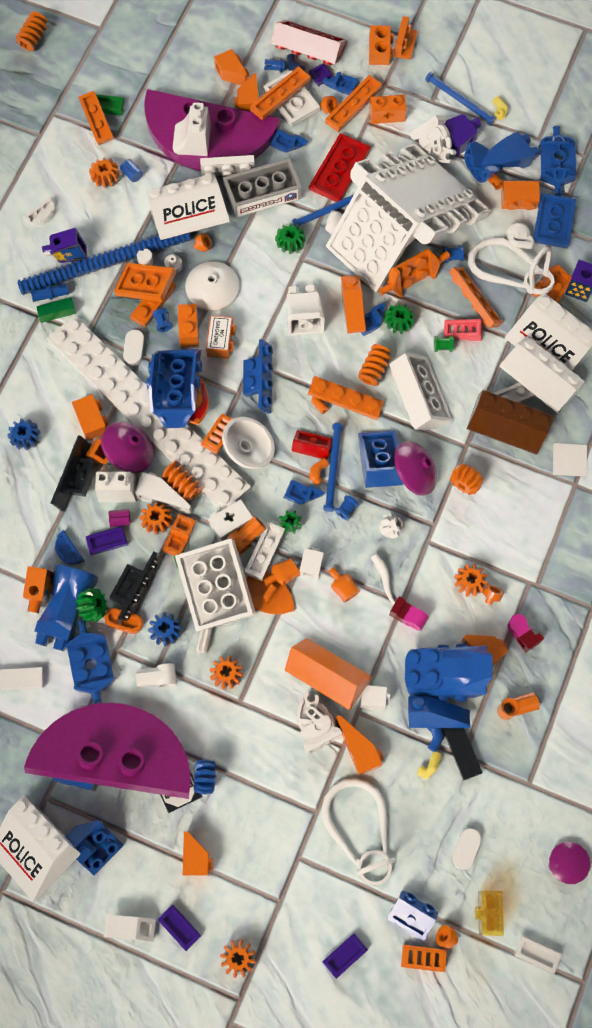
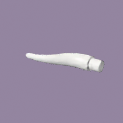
[371,553,395,605]

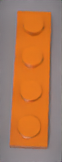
[250,66,311,121]
[325,75,382,133]
[449,267,503,328]
[307,376,384,420]

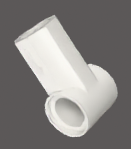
[135,664,176,688]

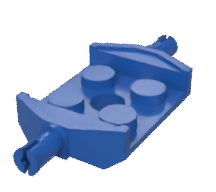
[539,125,576,196]
[65,620,115,704]

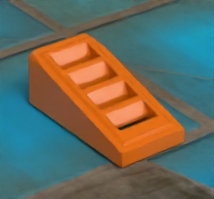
[201,414,232,454]
[401,945,447,972]

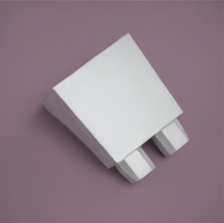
[173,103,211,156]
[287,285,325,335]
[95,465,138,502]

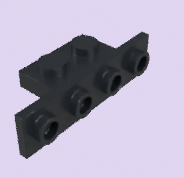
[50,435,99,512]
[109,551,159,626]

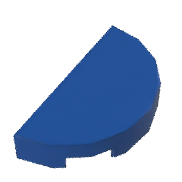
[55,530,85,565]

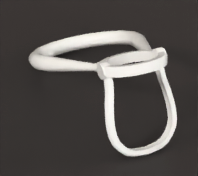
[468,238,554,294]
[321,778,395,886]

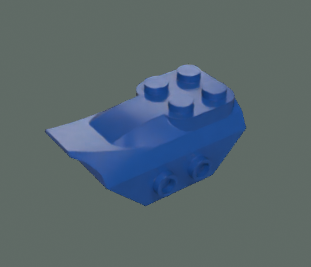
[146,349,202,428]
[405,644,493,702]

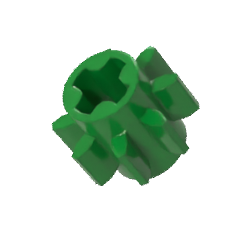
[279,510,302,534]

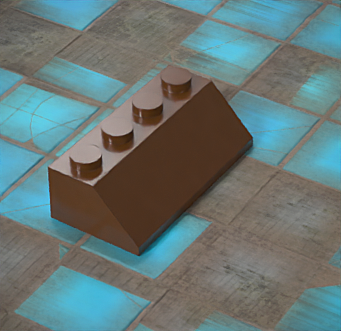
[466,390,554,455]

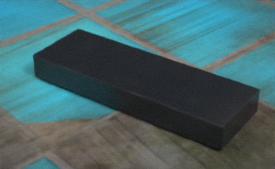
[442,728,483,781]

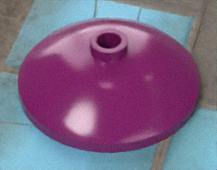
[101,422,155,473]
[394,441,437,496]

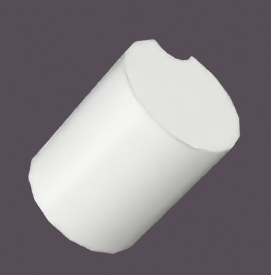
[137,249,154,266]

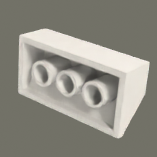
[499,336,585,413]
[389,353,453,431]

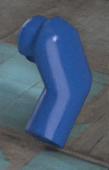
[427,728,444,752]

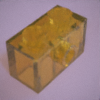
[475,891,504,936]

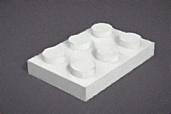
[263,70,320,127]
[200,155,254,177]

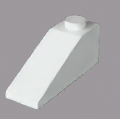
[135,472,192,515]

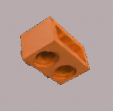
[369,25,394,65]

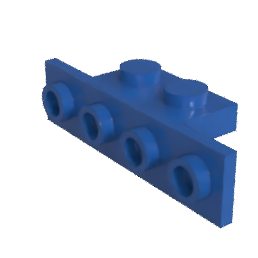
[243,339,273,414]

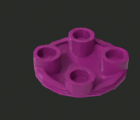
[548,842,591,884]

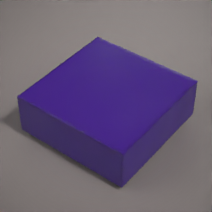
[309,63,333,87]

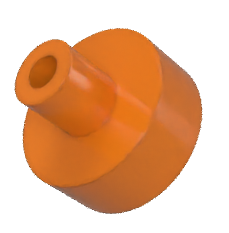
[320,96,338,114]
[194,233,212,252]
[483,585,504,605]
[436,925,458,949]

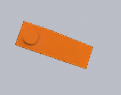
[341,275,366,334]
[336,715,384,776]

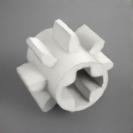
[379,514,403,539]

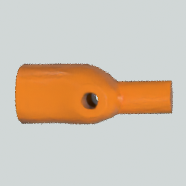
[263,558,300,586]
[328,567,360,603]

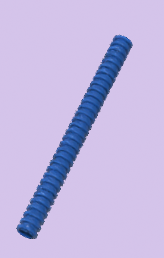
[17,232,191,295]

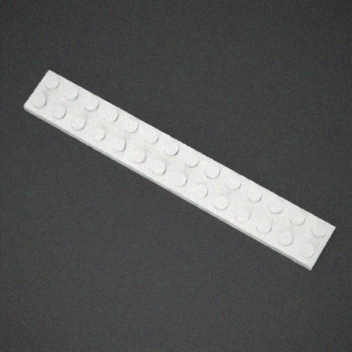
[47,315,251,511]

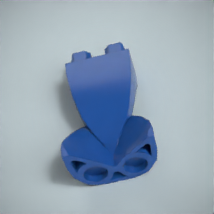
[464,131,540,183]
[34,564,99,652]

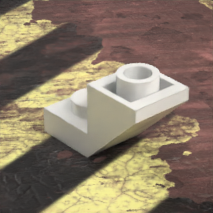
[104,915,156,941]

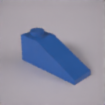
[408,696,470,728]

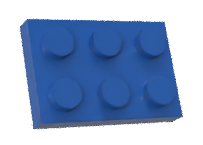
[533,193,576,249]

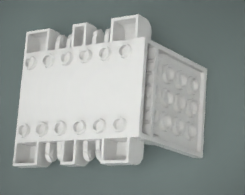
[326,143,491,292]

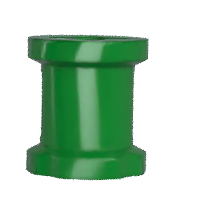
[433,336,454,352]

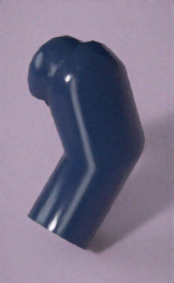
[287,54,306,71]

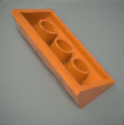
[285,638,372,710]

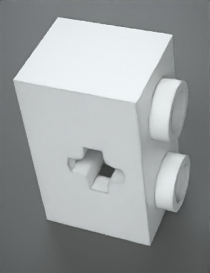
[208,499,253,542]

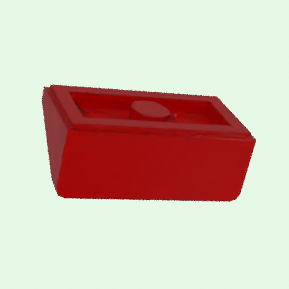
[291,430,333,460]

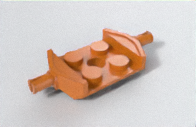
[378,249,450,298]

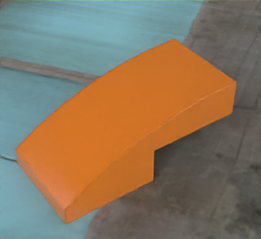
[163,514,196,556]

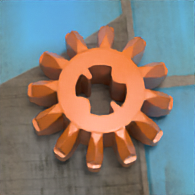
[89,157,120,188]
[450,464,484,495]
[139,502,173,535]
[454,564,487,597]
[210,656,243,690]
[220,940,256,978]

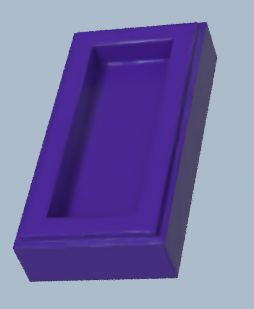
[85,526,128,556]
[157,904,201,951]
[322,933,368,979]

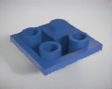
[65,820,124,875]

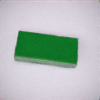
[36,297,76,323]

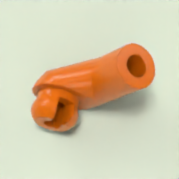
[311,396,329,414]
[309,458,329,485]

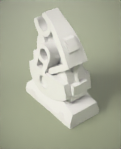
[409,115,457,163]
[296,693,343,756]

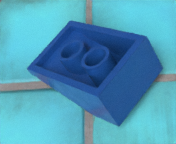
[358,430,403,488]

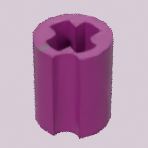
[108,509,131,527]

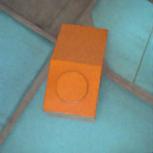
[234,74,259,112]
[461,635,508,666]
[183,832,213,876]

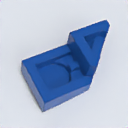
[322,72,360,95]
[270,129,308,153]
[361,302,386,337]
[283,479,325,505]

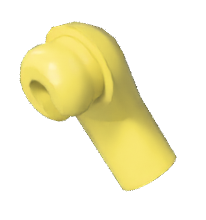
[492,96,508,120]
[417,752,442,779]

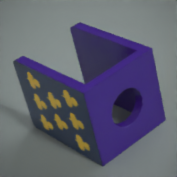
[565,260,592,302]

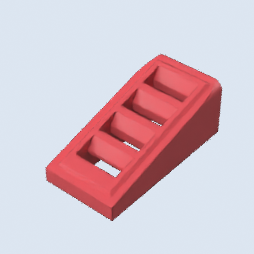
[444,319,483,341]

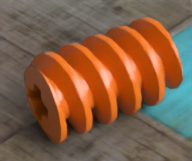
[16,11,47,52]
[358,344,391,386]
[162,461,204,502]

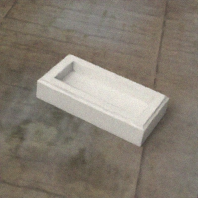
[514,935,562,974]

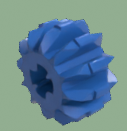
[7,418,40,450]
[148,612,182,647]
[194,759,216,795]

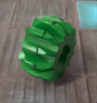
[275,223,306,254]
[384,303,415,334]
[76,588,108,622]

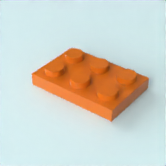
[114,263,176,302]

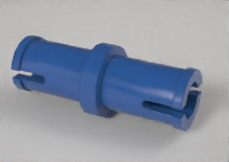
[30,283,69,302]

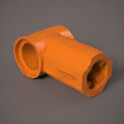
[227,516,266,555]
[497,692,540,720]

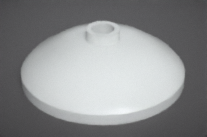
[185,261,239,311]
[222,417,275,469]

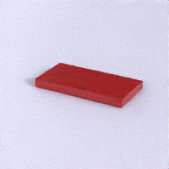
[309,133,371,202]

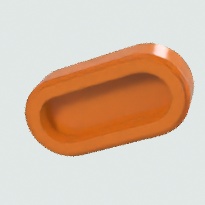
[104,608,143,634]

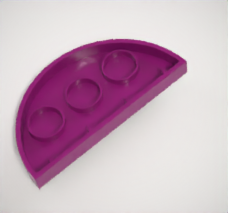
[144,89,280,170]
[24,703,190,799]

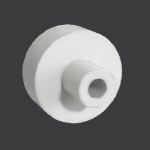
[164,254,183,273]

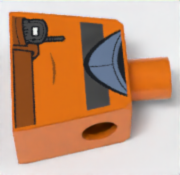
[23,566,53,613]

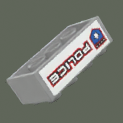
[223,158,302,218]

